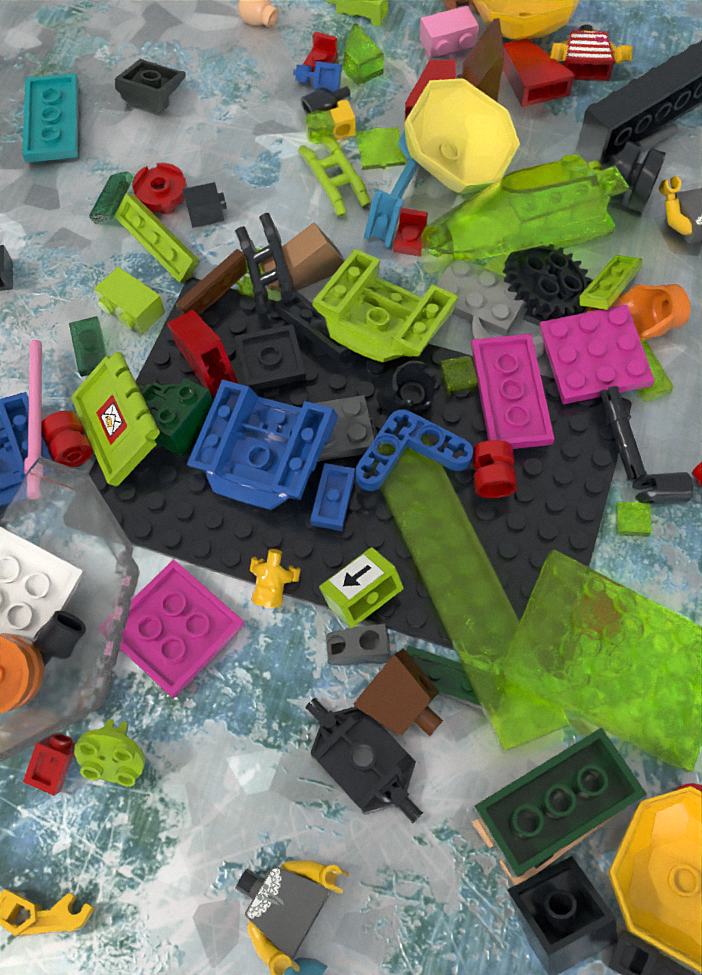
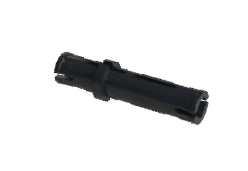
[599,386,647,481]

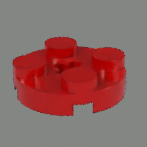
[132,163,188,215]

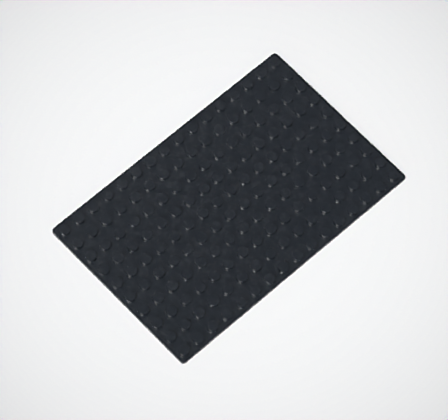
[67,278,632,683]

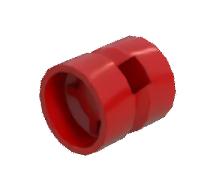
[41,411,93,469]
[472,440,517,498]

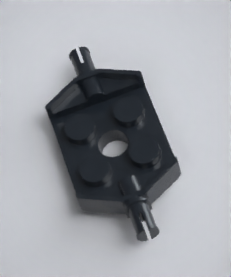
[305,697,424,824]

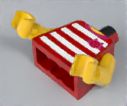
[550,24,633,81]

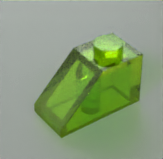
[343,23,384,86]

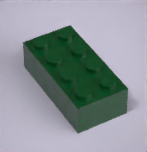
[472,727,647,878]

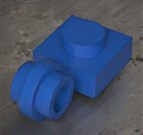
[293,61,342,92]

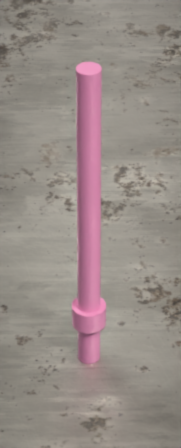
[24,340,45,497]

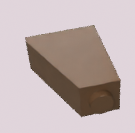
[259,222,345,293]

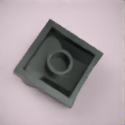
[114,58,186,112]

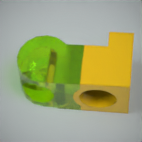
[305,99,356,144]

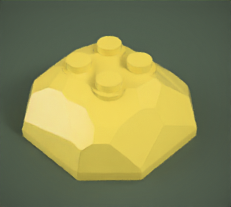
[404,78,520,194]

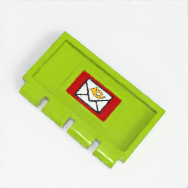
[71,352,160,486]

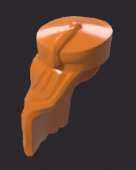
[587,284,690,341]

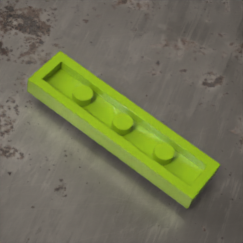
[115,193,200,284]

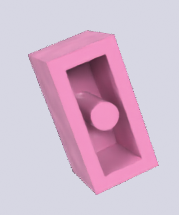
[420,6,479,59]

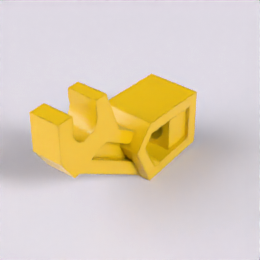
[0,889,95,937]

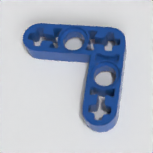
[356,410,473,491]

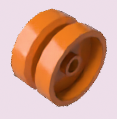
[0,633,45,714]

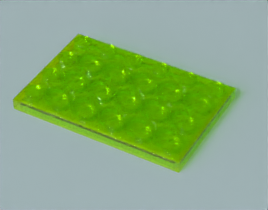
[499,549,702,772]

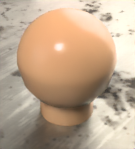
[238,0,279,28]

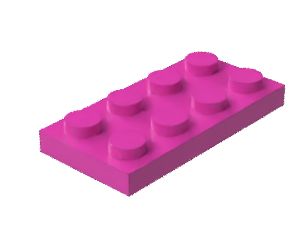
[471,334,554,449]

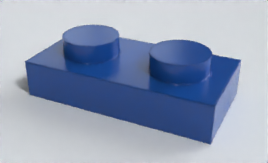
[310,463,356,531]

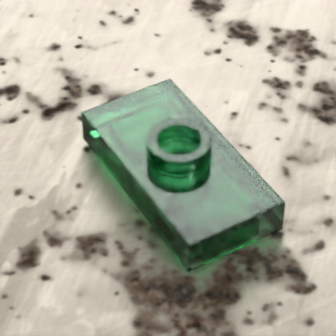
[89,171,134,224]

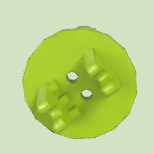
[74,719,146,787]

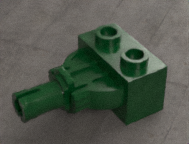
[136,378,214,457]

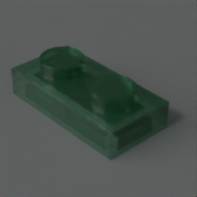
[69,316,107,377]

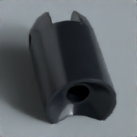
[632,472,693,505]

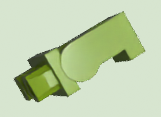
[325,0,394,27]

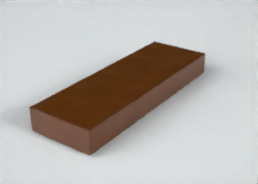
[176,249,248,316]

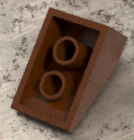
[457,18,504,102]

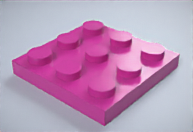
[539,304,655,404]
[101,559,245,700]

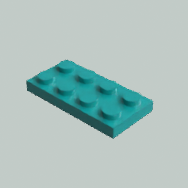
[22,73,79,162]

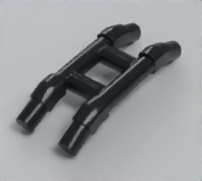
[235,213,294,314]

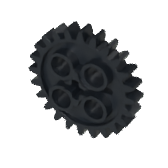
[502,240,593,320]

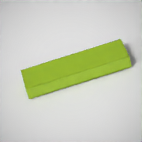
[579,255,642,310]

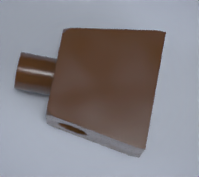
[353,648,444,737]

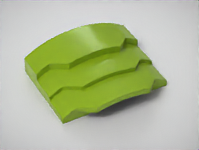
[312,248,458,362]

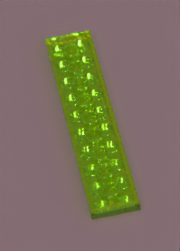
[372,434,569,753]

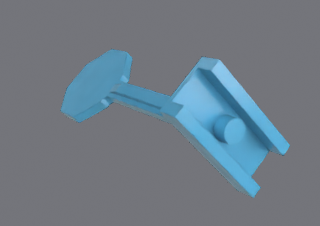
[363,130,420,248]

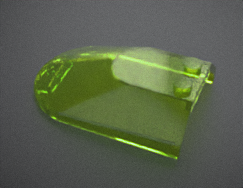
[421,154,607,260]

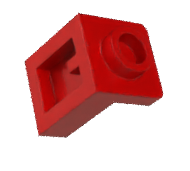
[303,31,338,72]
[393,208,428,257]
[23,733,75,796]

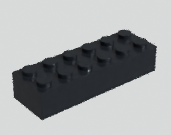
[576,40,702,166]

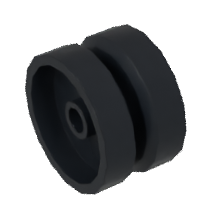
[605,140,666,213]

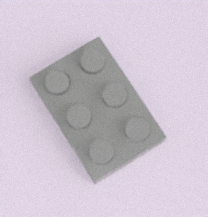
[436,255,525,336]

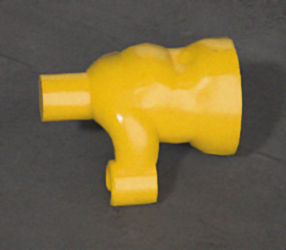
[250,549,301,608]

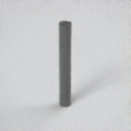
[609,123,678,167]

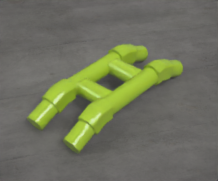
[298,136,372,217]

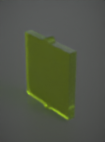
[356,127,405,170]

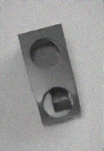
[326,624,391,666]

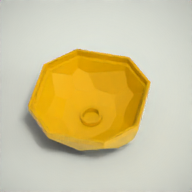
[473,0,581,42]
[608,786,702,973]

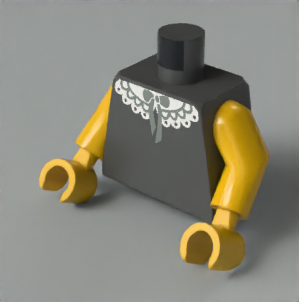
[659,176,702,244]
[235,860,349,975]

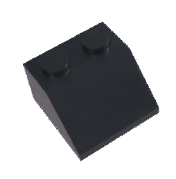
[507,856,617,975]

